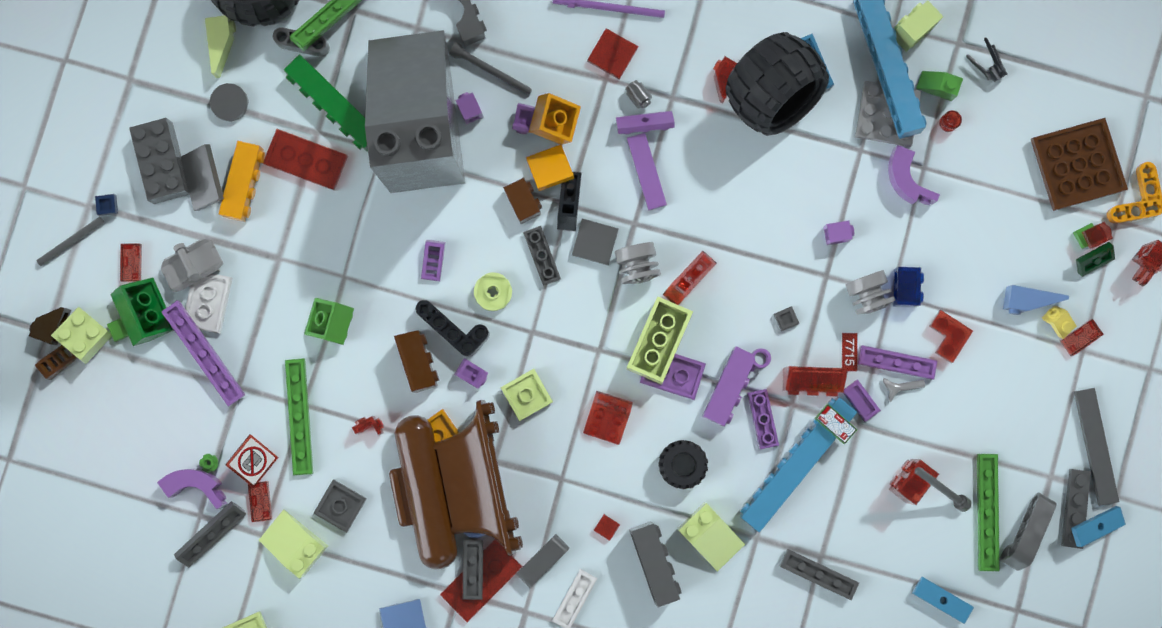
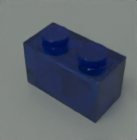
[893,267,924,307]

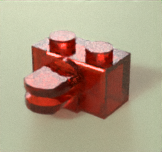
[1132,240,1162,287]

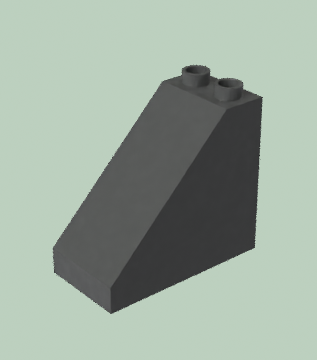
[365,30,465,193]

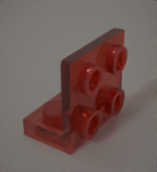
[583,391,633,445]

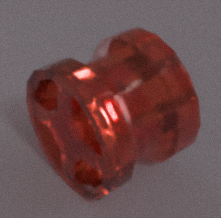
[939,110,962,132]

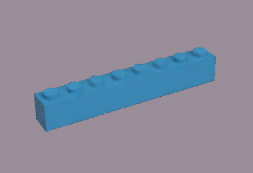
[853,0,926,139]
[739,397,857,533]

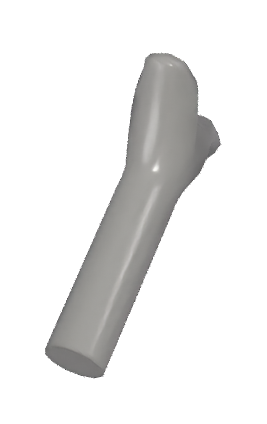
[883,378,925,402]

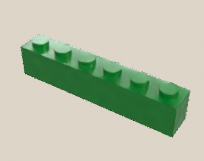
[284,54,368,152]

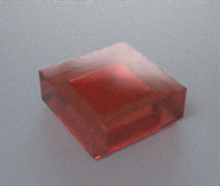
[594,514,620,541]

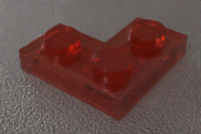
[929,310,973,363]

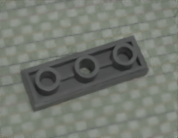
[523,226,561,286]

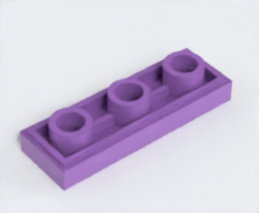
[616,111,675,135]
[747,389,779,449]

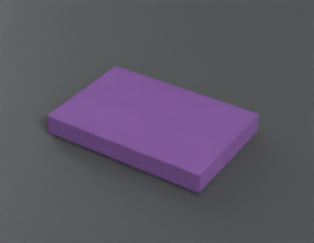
[640,354,706,400]

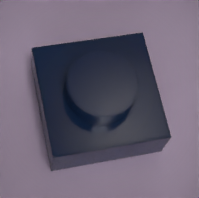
[95,194,118,216]

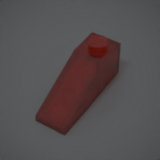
[663,251,717,305]

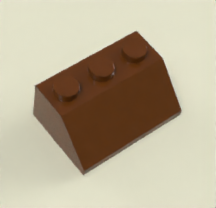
[394,330,440,393]

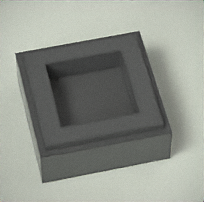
[774,306,800,331]

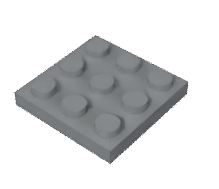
[855,81,921,147]

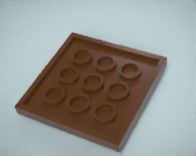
[1030,118,1128,211]

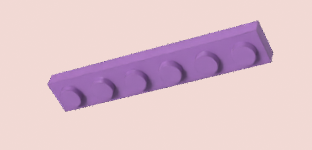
[162,301,245,406]

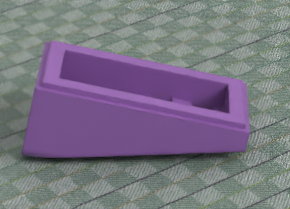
[421,240,446,281]

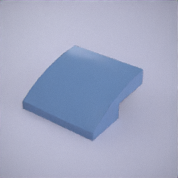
[379,599,426,628]

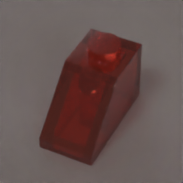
[713,56,737,103]

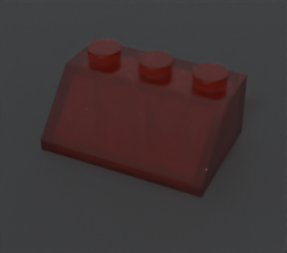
[783,366,848,397]

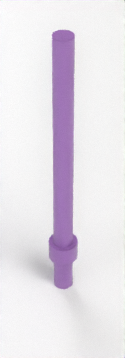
[553,0,665,18]

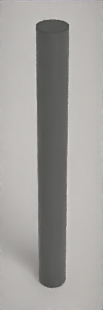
[36,216,104,266]

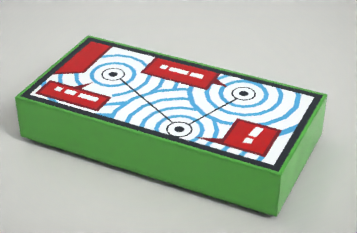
[814,404,857,444]

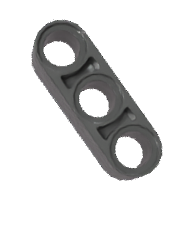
[272,27,330,57]
[516,534,569,588]

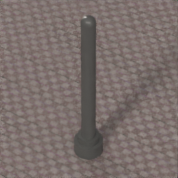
[449,42,532,94]
[915,467,971,512]

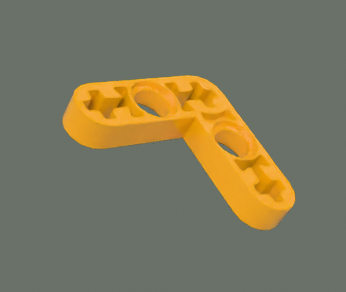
[1107,162,1162,224]

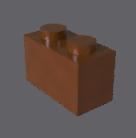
[503,178,542,224]

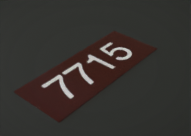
[842,333,857,371]

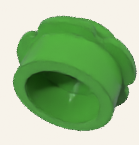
[199,454,218,473]

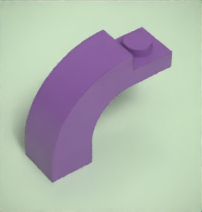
[888,145,940,205]
[157,469,228,509]

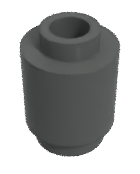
[625,80,652,109]

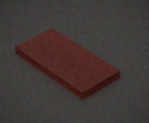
[263,129,348,191]
[440,539,523,622]

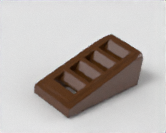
[35,345,77,380]

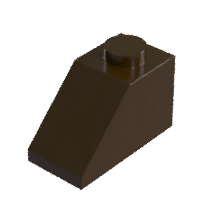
[29,307,72,345]

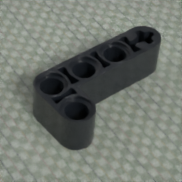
[415,300,490,357]

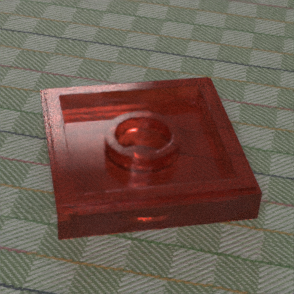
[587,28,639,80]

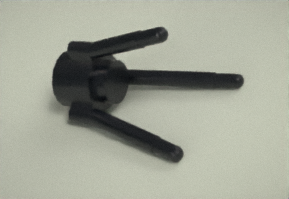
[966,37,1008,82]

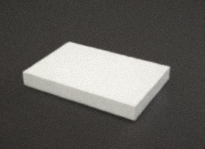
[185,274,233,334]

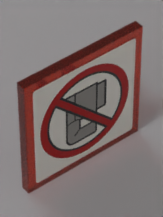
[225,434,279,488]

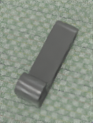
[1000,493,1057,571]

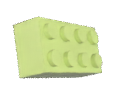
[627,296,693,385]

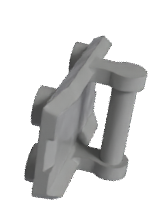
[161,239,223,292]

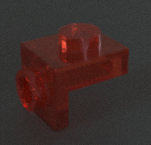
[1082,221,1113,249]
[352,416,384,435]

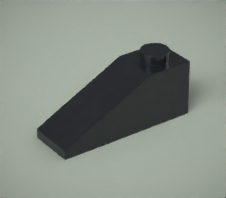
[557,172,582,231]

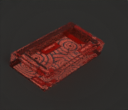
[120,243,142,282]
[1060,319,1104,356]
[248,481,272,522]

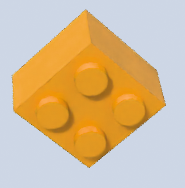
[529,93,581,145]

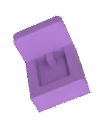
[512,103,535,134]
[454,358,488,389]

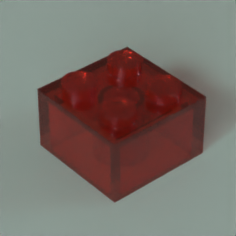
[888,459,939,505]

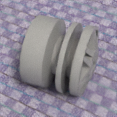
[615,242,661,284]
[845,270,895,315]

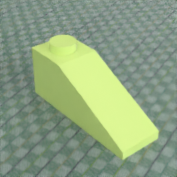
[205,15,236,78]

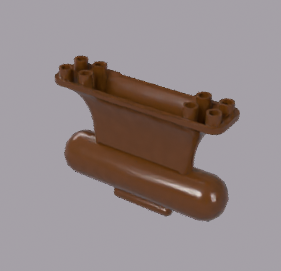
[389,400,523,569]

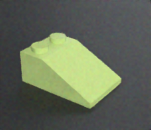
[677,502,745,572]
[259,510,328,579]

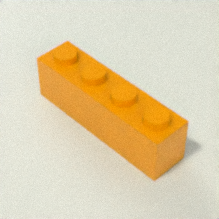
[219,141,265,222]

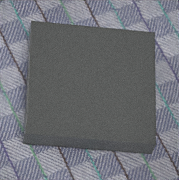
[572,218,619,266]
[313,479,367,533]

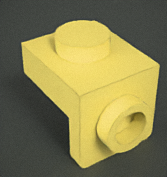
[1042,306,1077,339]

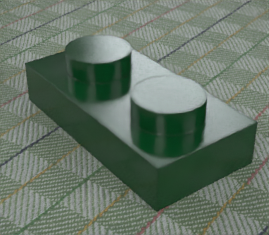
[1076,242,1115,277]

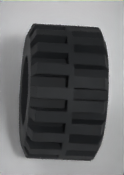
[658,440,708,489]

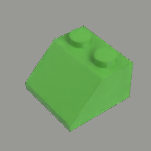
[304,298,354,345]

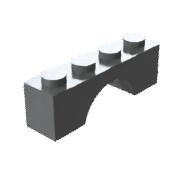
[456,0,487,47]

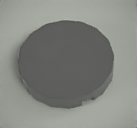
[210,83,249,122]

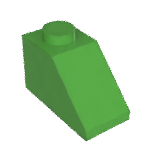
[916,71,963,101]

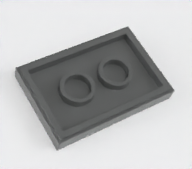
[181,144,224,211]

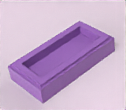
[842,379,881,422]

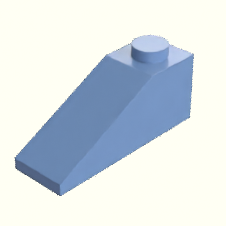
[1003,285,1069,315]

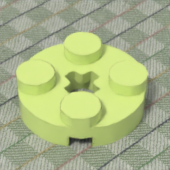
[474,272,512,311]

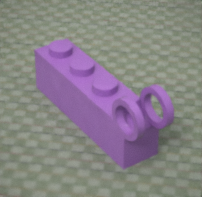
[702,346,771,426]

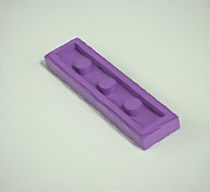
[627,133,667,211]
[858,345,938,380]

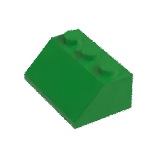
[110,277,174,346]

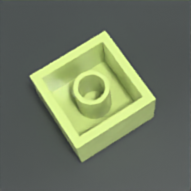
[894,0,943,52]
[51,307,112,364]

